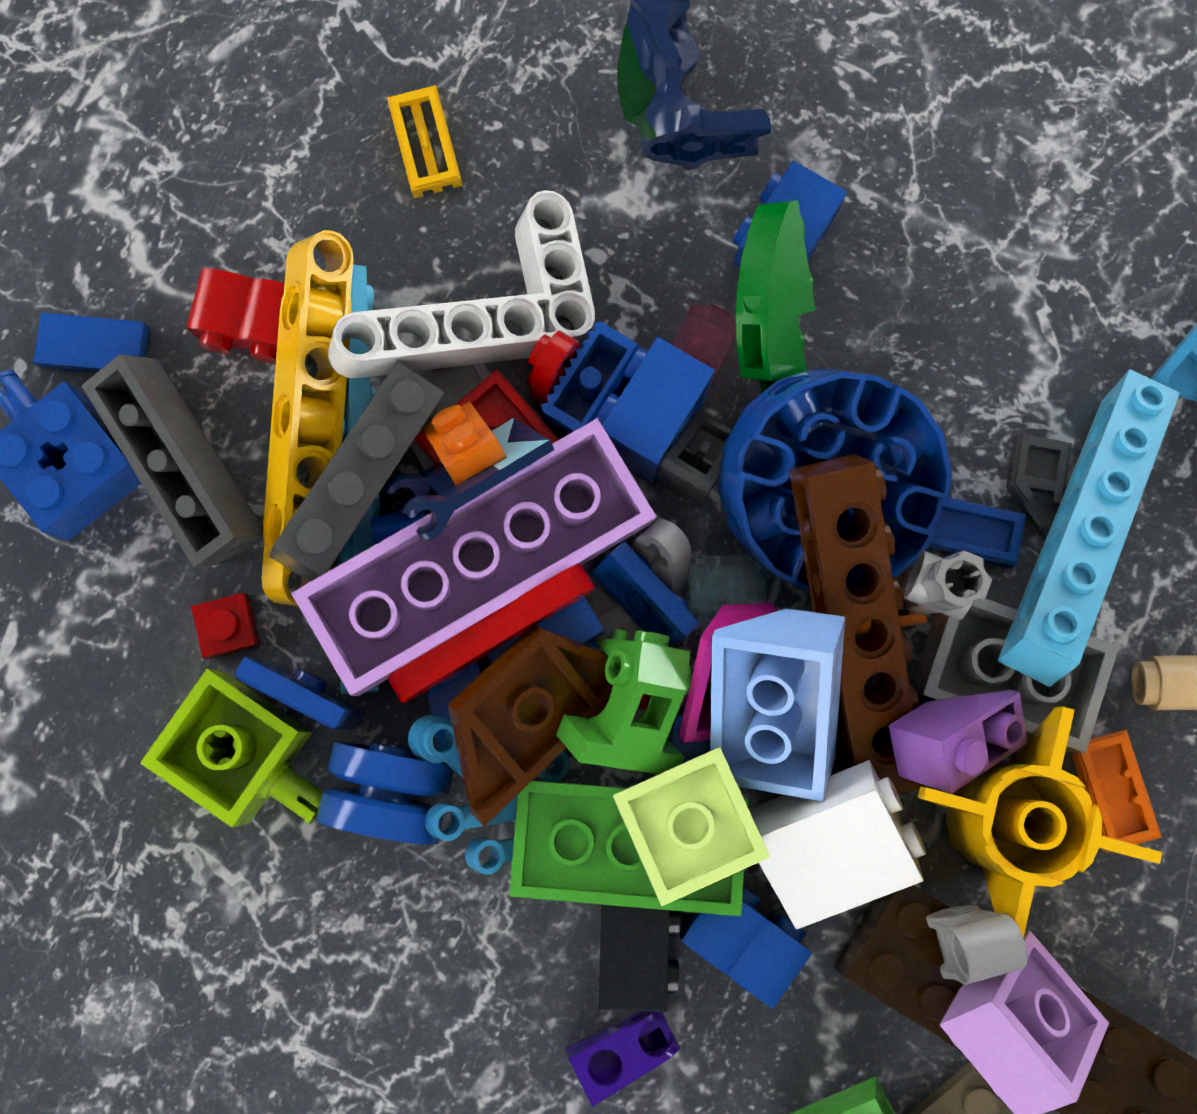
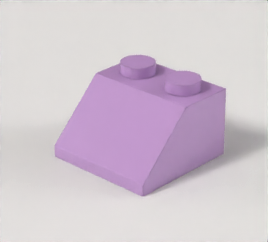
[939,930,1109,1114]

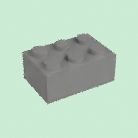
[912,599,1119,753]

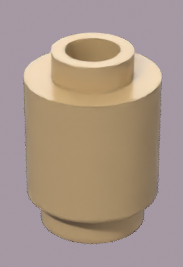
[1131,655,1197,710]

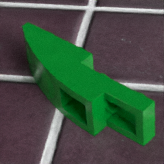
[736,200,815,393]

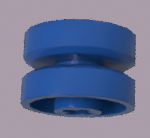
[316,741,454,845]

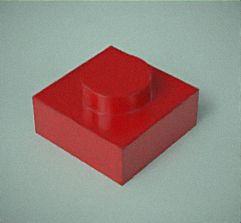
[191,593,261,659]

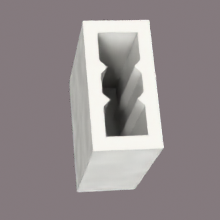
[749,760,926,930]

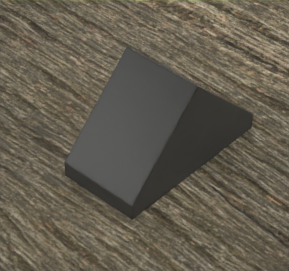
[657,411,732,507]

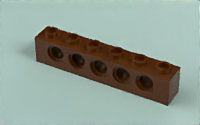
[789,454,925,795]

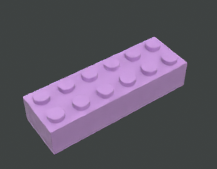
[291,418,656,697]

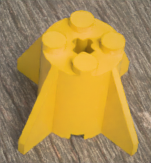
[918,707,1162,938]

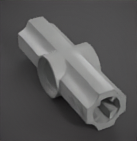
[899,550,992,620]

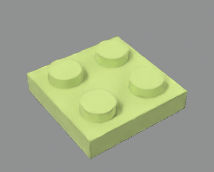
[613,747,770,907]

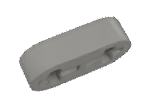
[634,519,691,596]

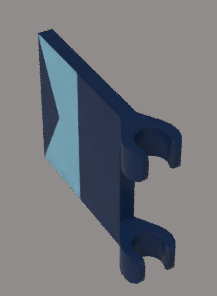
[384,418,555,540]

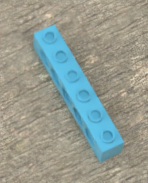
[997,369,1180,687]

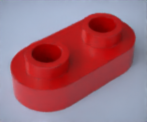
[526,330,580,406]

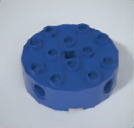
[718,368,952,591]

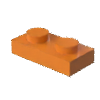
[422,402,507,486]

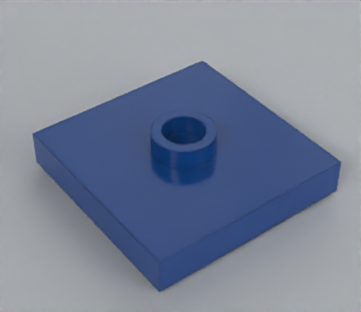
[234,657,366,730]

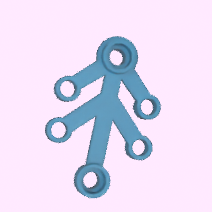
[408,715,569,875]

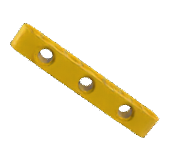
[261,230,353,607]

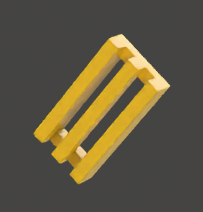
[387,85,463,199]

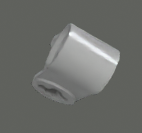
[926,905,1028,985]

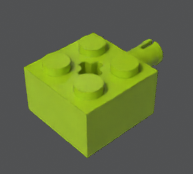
[140,669,323,828]

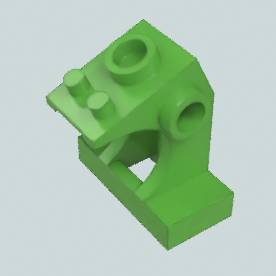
[556,629,692,774]

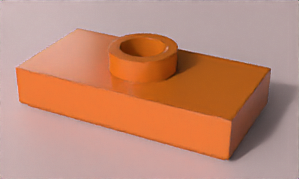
[1071,730,1162,853]

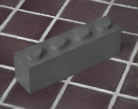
[81,354,263,568]
[269,361,445,582]

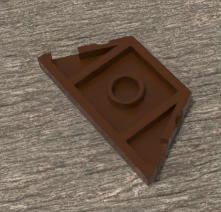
[448,624,613,827]

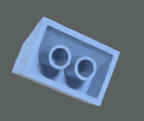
[710,608,845,802]

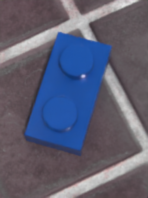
[590,541,700,647]

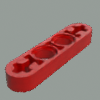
[387,563,596,704]

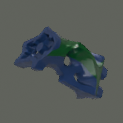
[617,0,771,169]

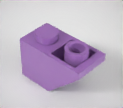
[889,690,1028,794]

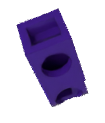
[565,1011,680,1107]

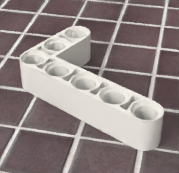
[328,190,595,378]

